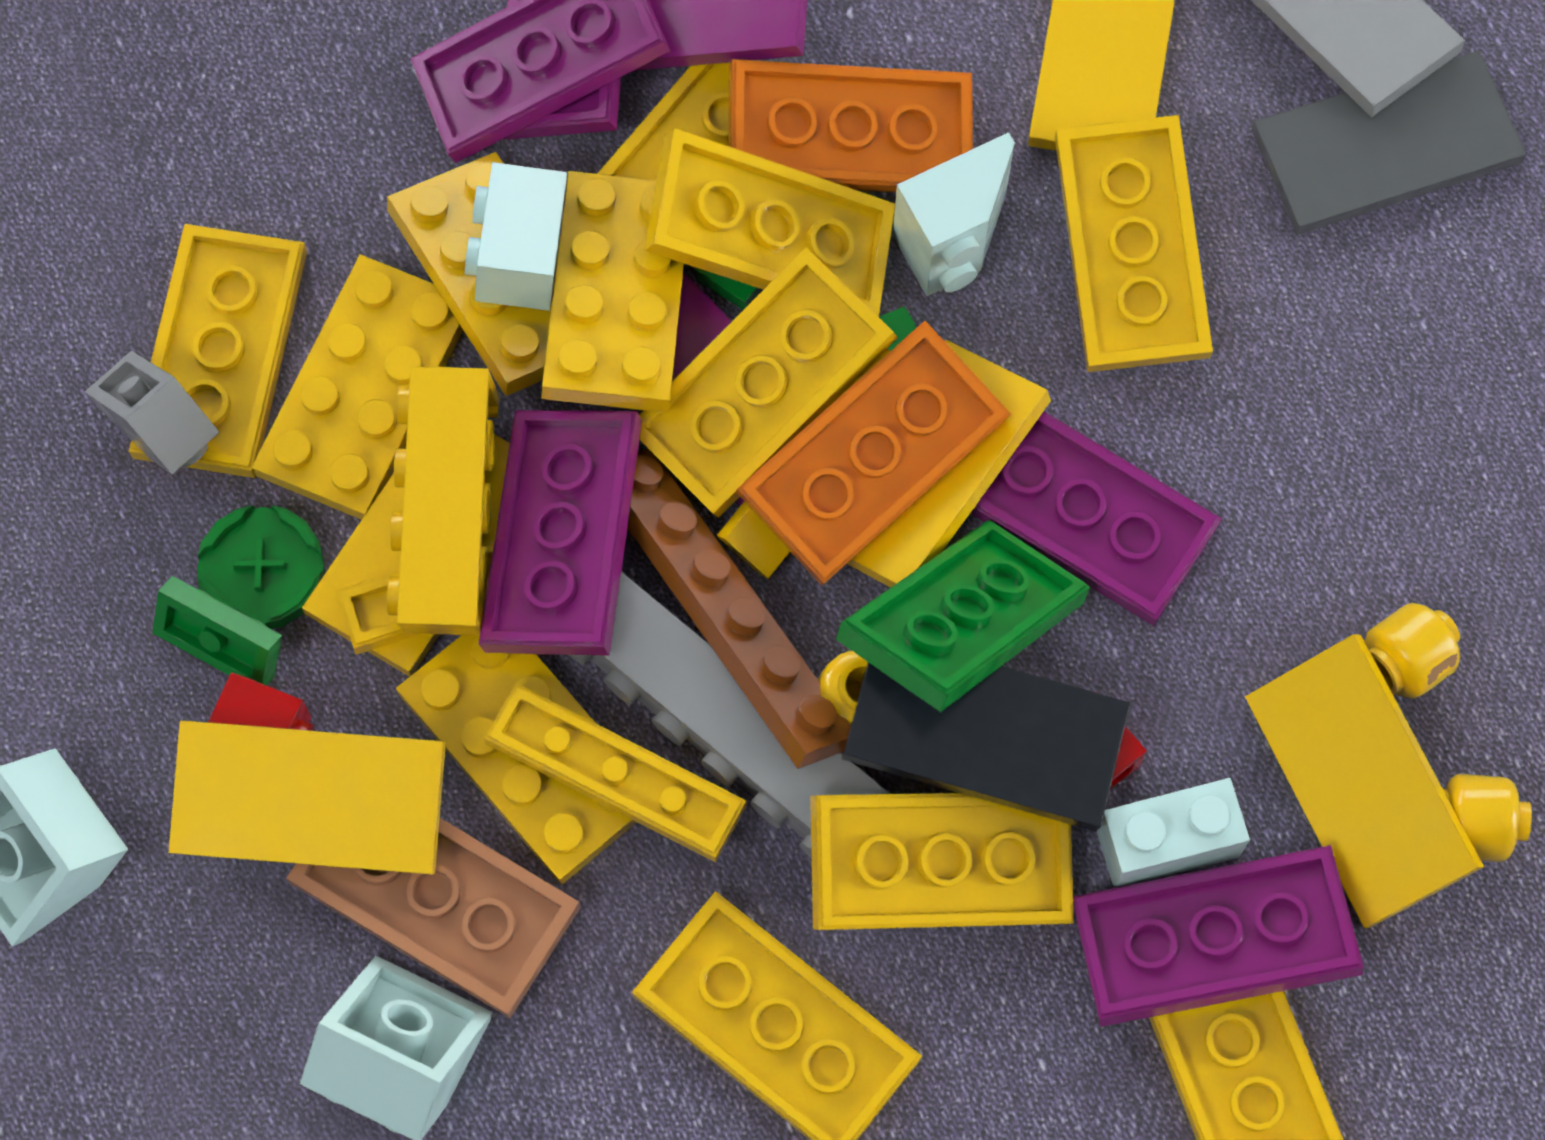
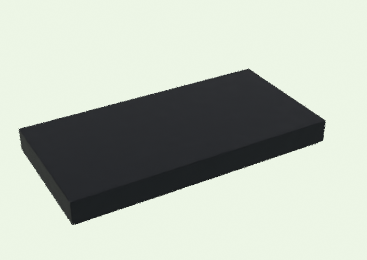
[841,662,1130,832]

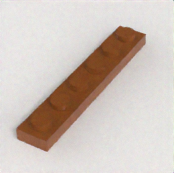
[627,448,850,769]

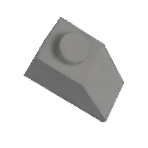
[85,351,219,474]

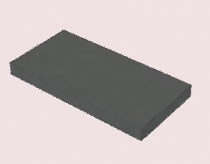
[1251,50,1527,236]

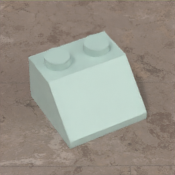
[893,132,1015,296]
[0,748,129,947]
[300,956,493,1140]

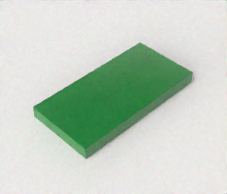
[836,520,1090,712]

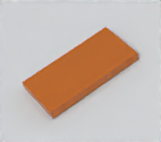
[729,59,973,192]
[736,321,1011,586]

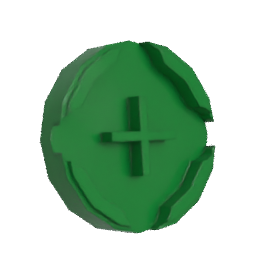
[197,505,326,629]

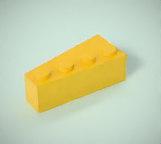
[387,366,500,636]

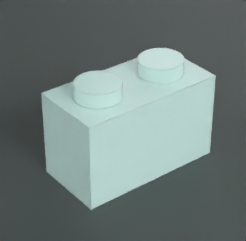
[465,162,567,311]
[1097,778,1250,888]

